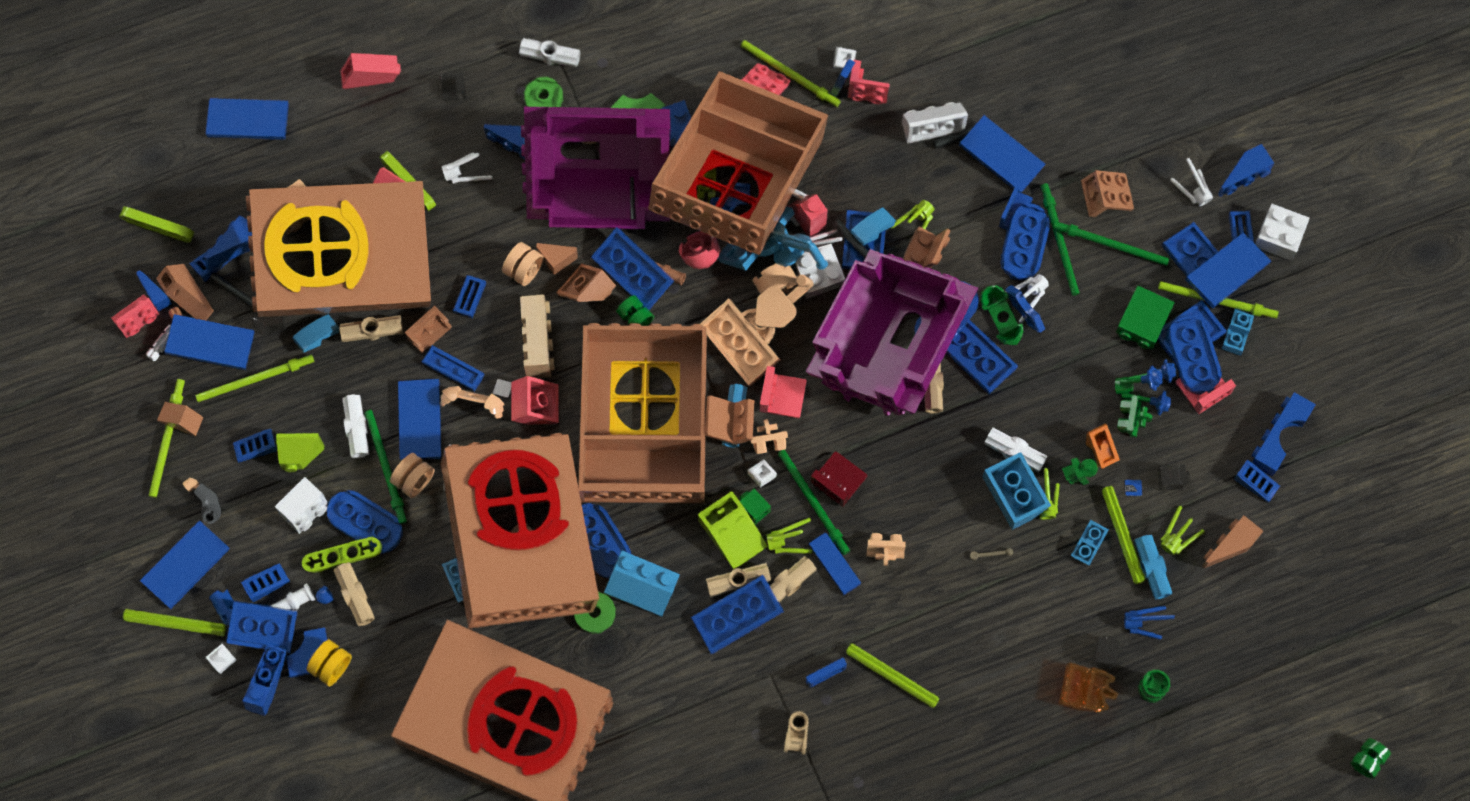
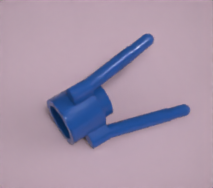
[1124,606,1175,639]

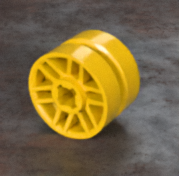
[306,640,352,686]

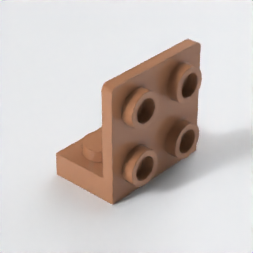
[1081,170,1134,217]
[902,226,951,268]
[705,395,754,445]

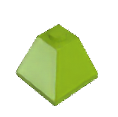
[276,433,325,472]

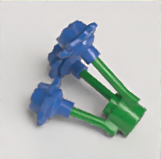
[1115,359,1176,416]

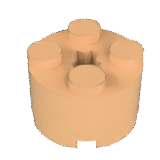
[752,263,798,295]

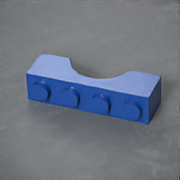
[1251,392,1316,477]

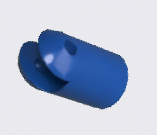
[209,590,234,625]

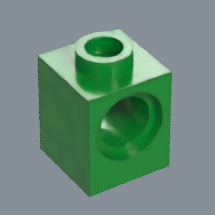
[739,489,771,525]

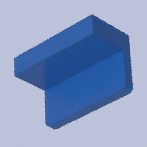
[999,185,1033,230]

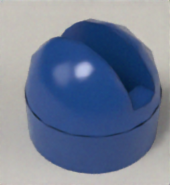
[316,586,334,604]

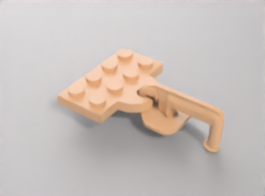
[700,275,814,386]

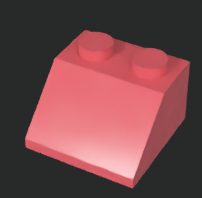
[511,376,559,425]

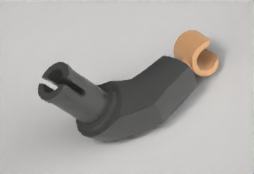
[183,478,221,524]

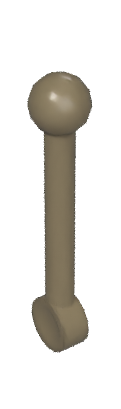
[970,548,1013,560]

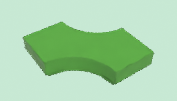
[611,93,666,109]

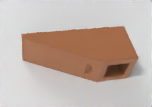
[156,264,214,321]
[1202,516,1263,568]

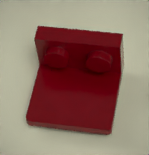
[810,451,867,507]

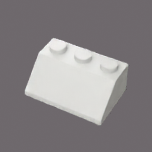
[902,102,968,143]

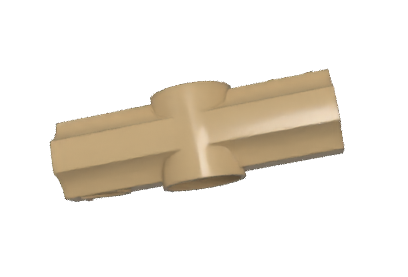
[340,315,403,342]
[924,363,944,414]
[770,556,817,603]
[334,562,375,626]
[706,563,771,597]

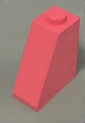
[340,53,400,89]
[788,194,828,237]

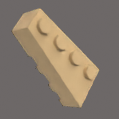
[520,295,555,378]

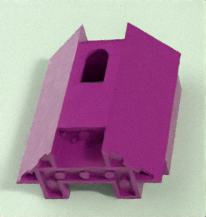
[521,107,671,229]
[806,249,978,416]

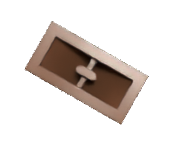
[536,243,578,274]
[157,402,203,436]

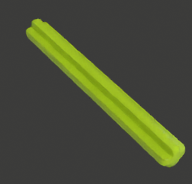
[1102,486,1145,584]
[123,609,226,636]
[846,644,939,708]

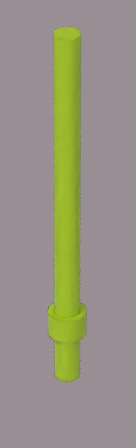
[741,40,841,107]
[1158,281,1278,319]
[196,354,315,402]
[148,379,185,498]

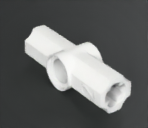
[519,38,580,68]
[343,394,369,458]
[984,428,1047,473]

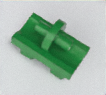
[1117,396,1153,438]
[1062,457,1098,485]

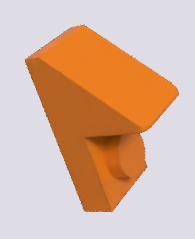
[1086,424,1120,469]

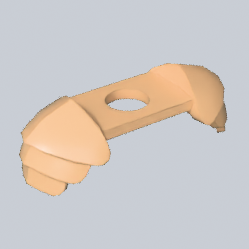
[440,386,505,419]

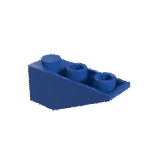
[483,124,525,160]
[1218,144,1274,196]
[204,215,252,270]
[243,644,287,716]

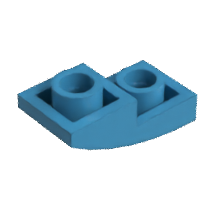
[850,208,896,246]
[1222,309,1254,356]
[293,314,339,353]
[1071,520,1109,565]
[442,558,463,602]

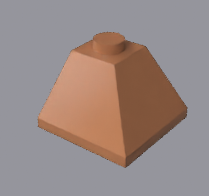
[556,264,616,302]

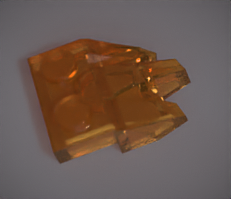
[1059,662,1119,712]

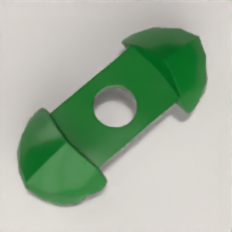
[980,285,1023,345]

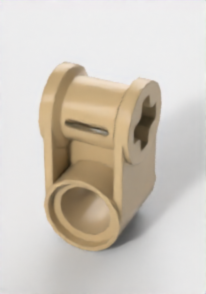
[784,712,808,755]

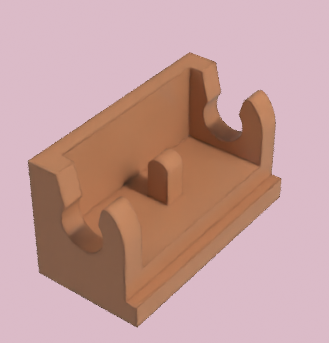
[405,306,452,354]

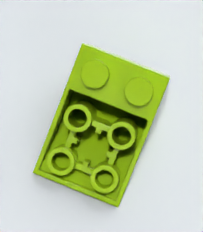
[698,491,768,570]

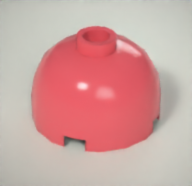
[678,231,720,269]

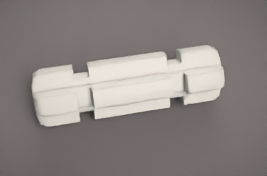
[146,325,171,361]

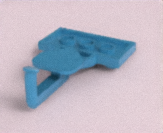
[718,206,828,270]

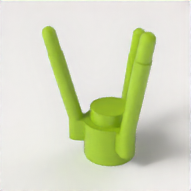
[890,200,934,229]
[1039,468,1060,520]
[1160,506,1205,555]
[766,518,812,554]

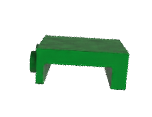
[1116,286,1175,349]

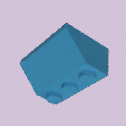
[982,452,1051,530]
[604,551,680,617]

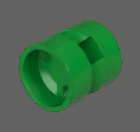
[616,295,654,326]
[1138,670,1170,703]
[1350,738,1391,779]

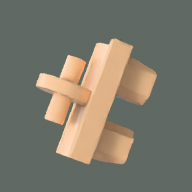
[750,419,788,454]
[867,533,905,566]

